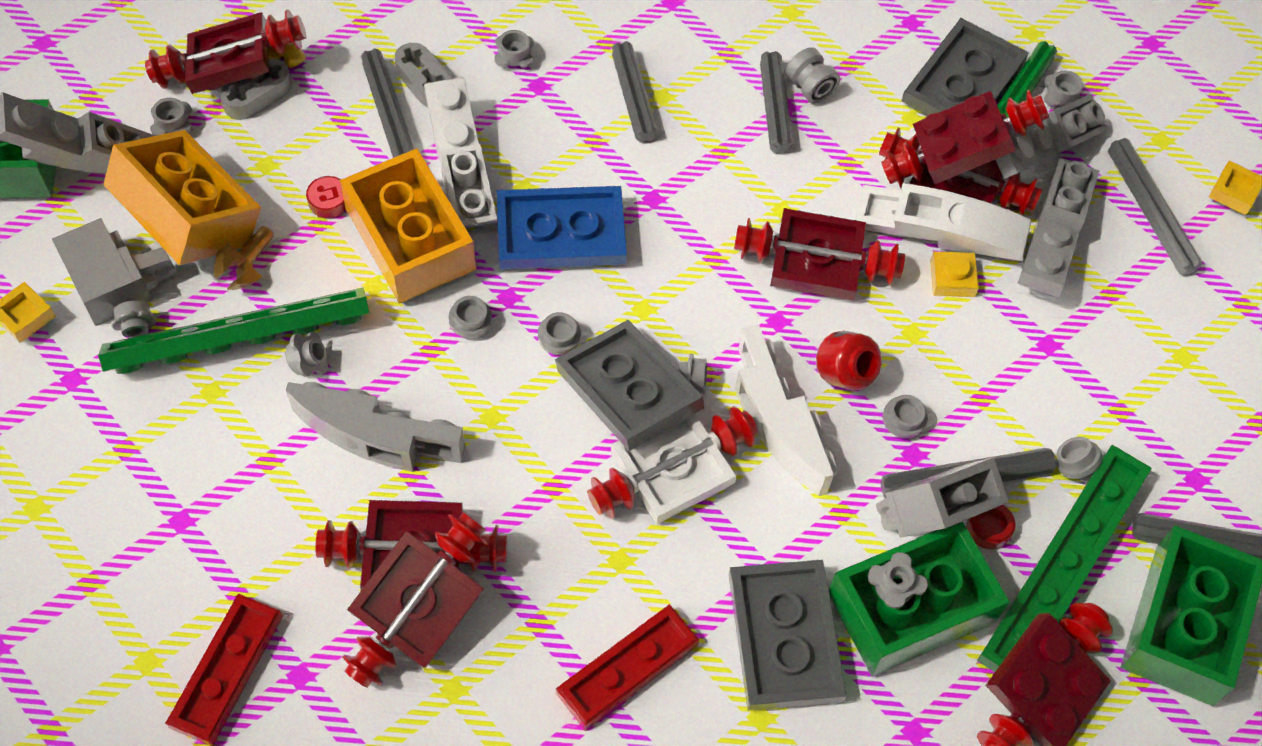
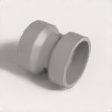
[785,47,841,104]

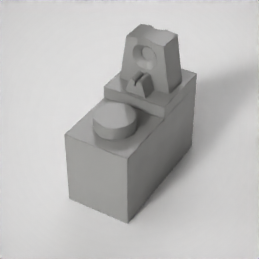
[52,218,175,326]
[876,457,1009,538]

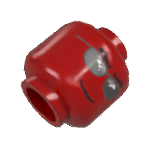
[816,330,882,391]

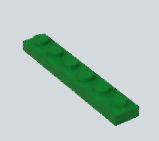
[98,287,370,374]
[977,444,1152,672]

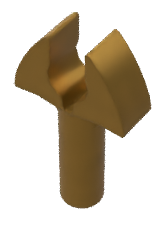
[214,226,274,290]

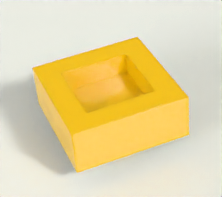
[1208,160,1262,215]
[930,251,979,297]
[0,281,56,343]

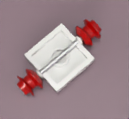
[587,406,758,525]

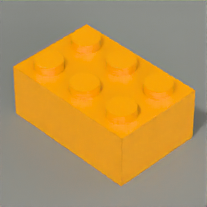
[104,130,261,266]
[339,148,476,304]

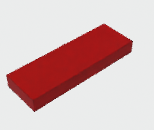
[165,593,283,746]
[555,604,700,731]

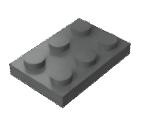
[901,18,1029,115]
[555,320,704,451]
[728,559,847,711]

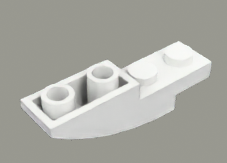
[424,77,497,228]
[855,183,1031,261]
[735,325,837,496]

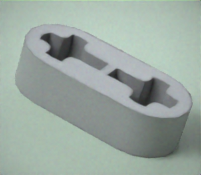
[395,43,451,107]
[220,58,292,120]

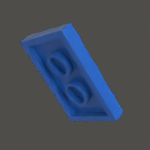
[496,186,627,269]

